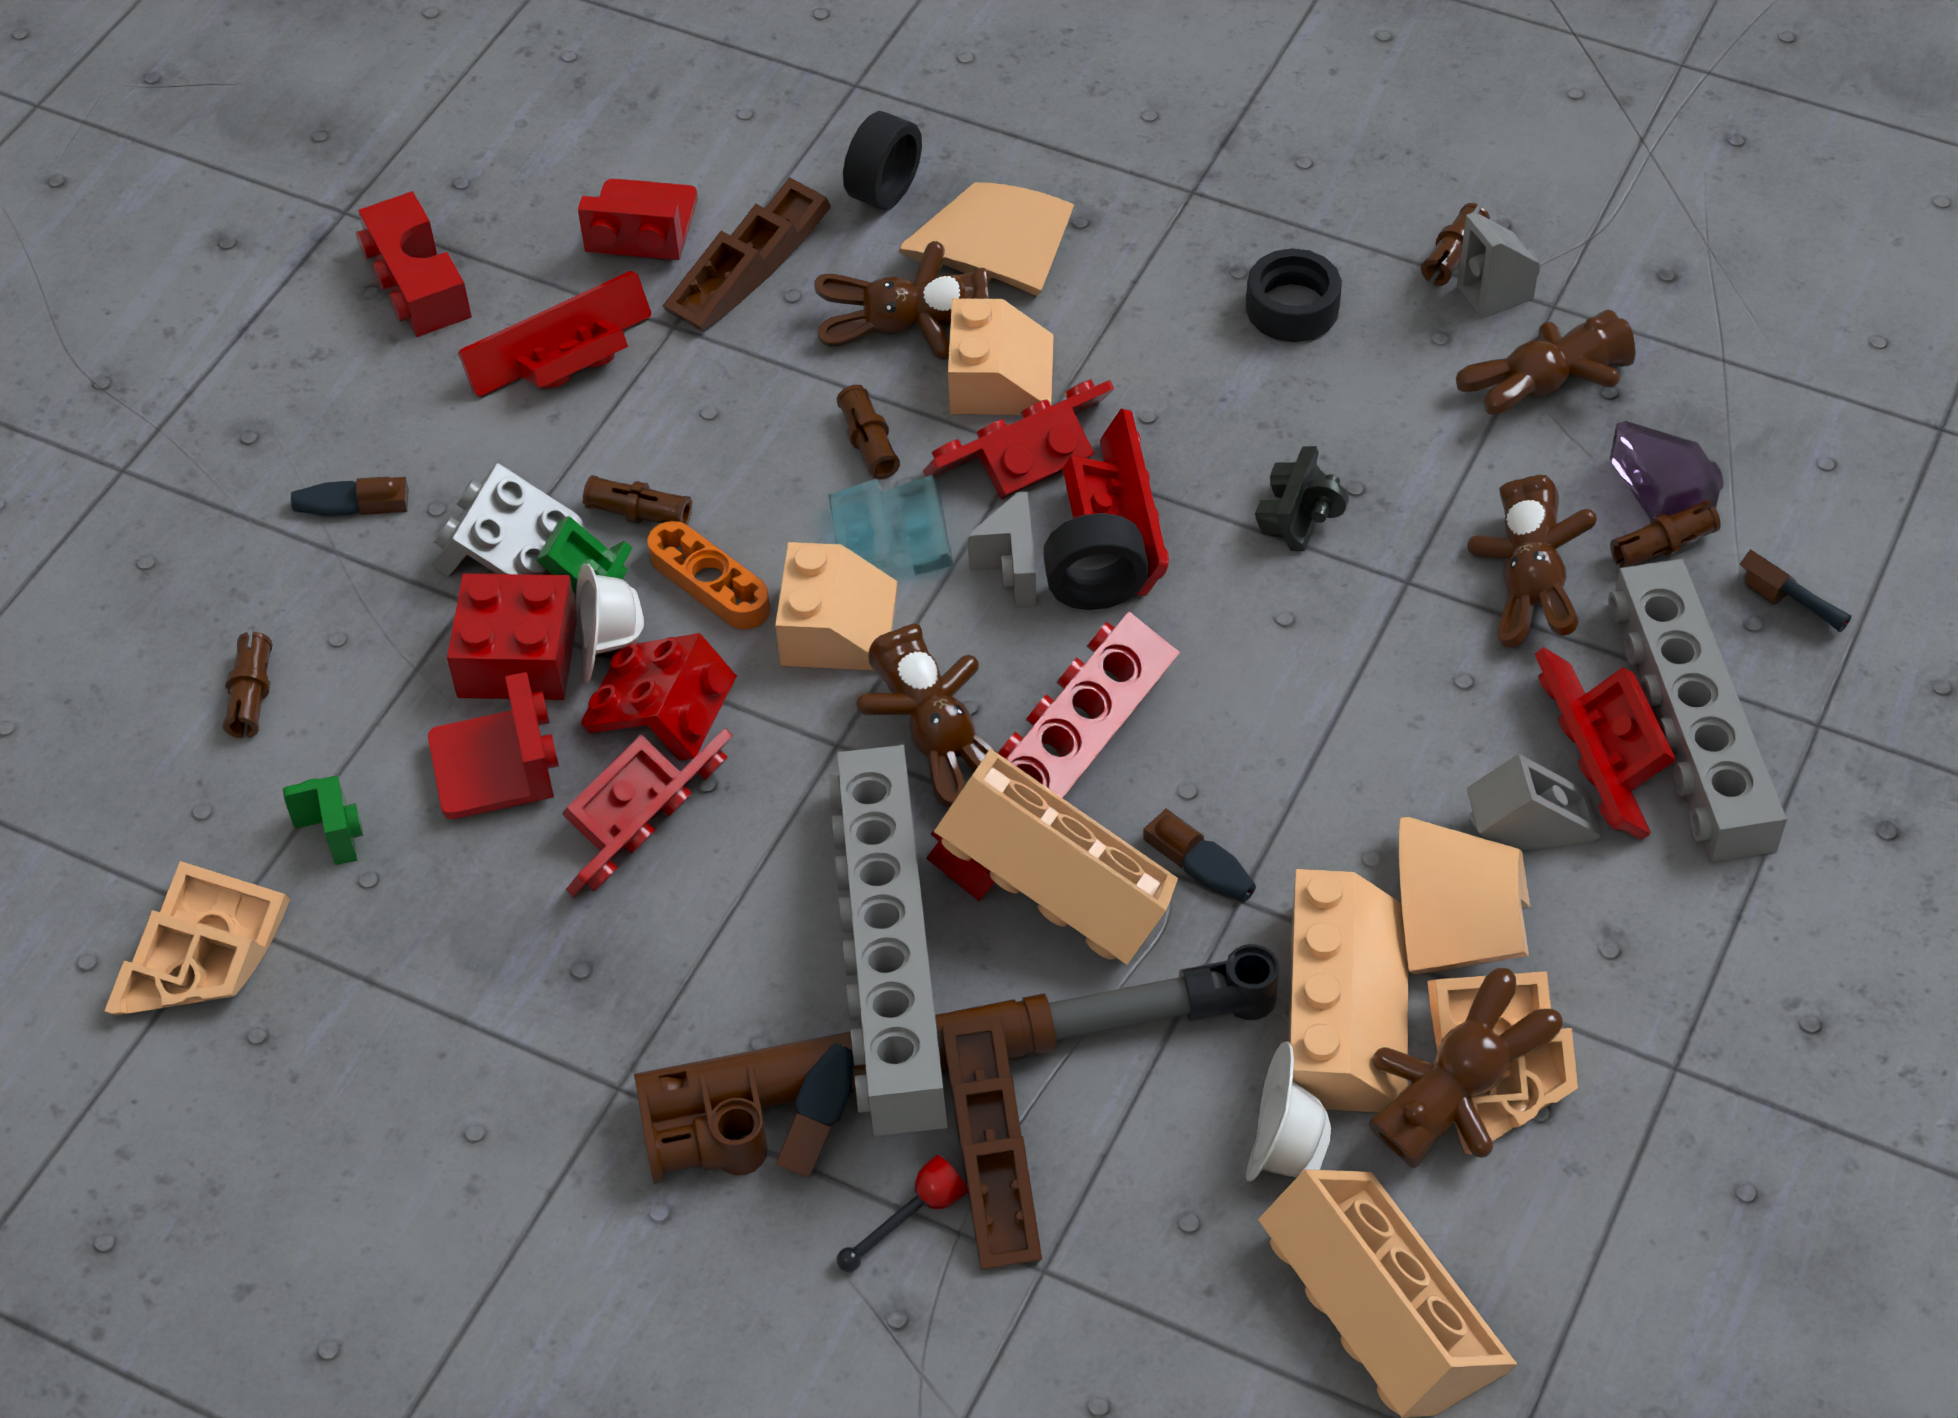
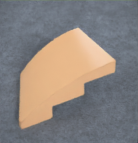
[898,182,1075,296]
[1399,817,1530,975]
[104,861,291,1016]
[1427,971,1578,1154]

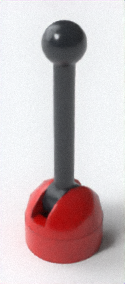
[837,1155,968,1272]

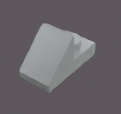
[968,492,1036,608]

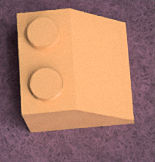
[948,298,1054,415]
[775,542,898,670]

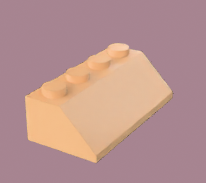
[934,749,1178,965]
[1288,869,1408,1113]
[1258,1169,1517,1418]

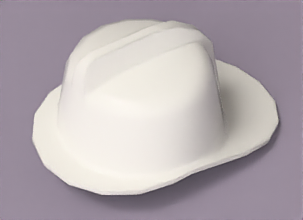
[576,564,644,684]
[1246,1041,1331,1182]

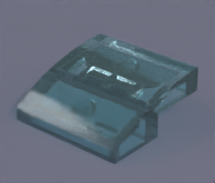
[828,475,954,578]

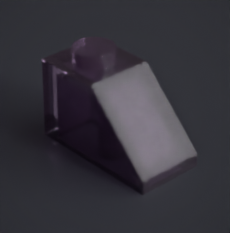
[1610,421,1723,520]

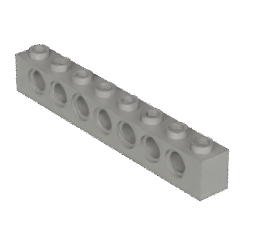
[828,745,948,1136]

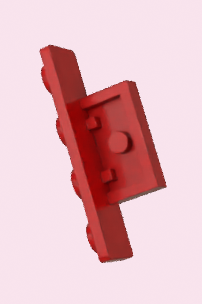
[458,271,651,396]
[923,379,1114,499]
[1062,408,1169,596]
[1534,647,1676,840]
[562,728,733,897]

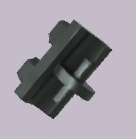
[1255,446,1349,551]

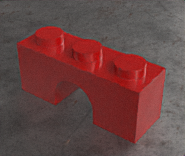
[356,191,472,337]

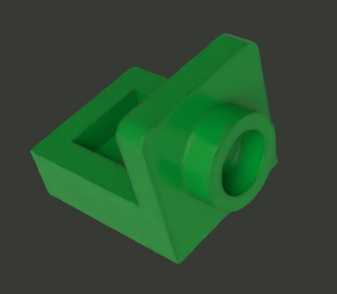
[536,516,632,594]
[283,775,363,865]

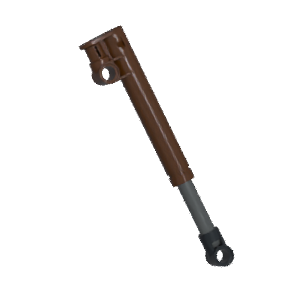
[634,944,1279,1184]

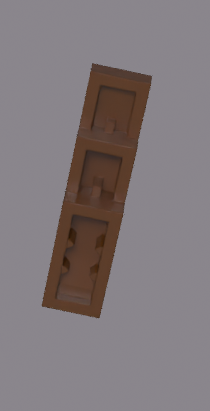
[662,177,831,331]
[941,1017,1042,1269]

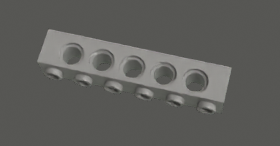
[1608,559,1787,863]

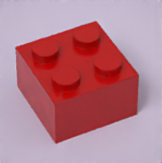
[447,573,577,700]

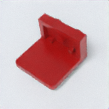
[578,178,698,260]
[581,633,737,761]
[428,672,559,819]

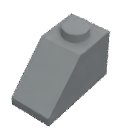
[1457,212,1540,318]
[1466,753,1602,851]

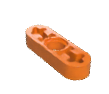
[647,521,770,629]

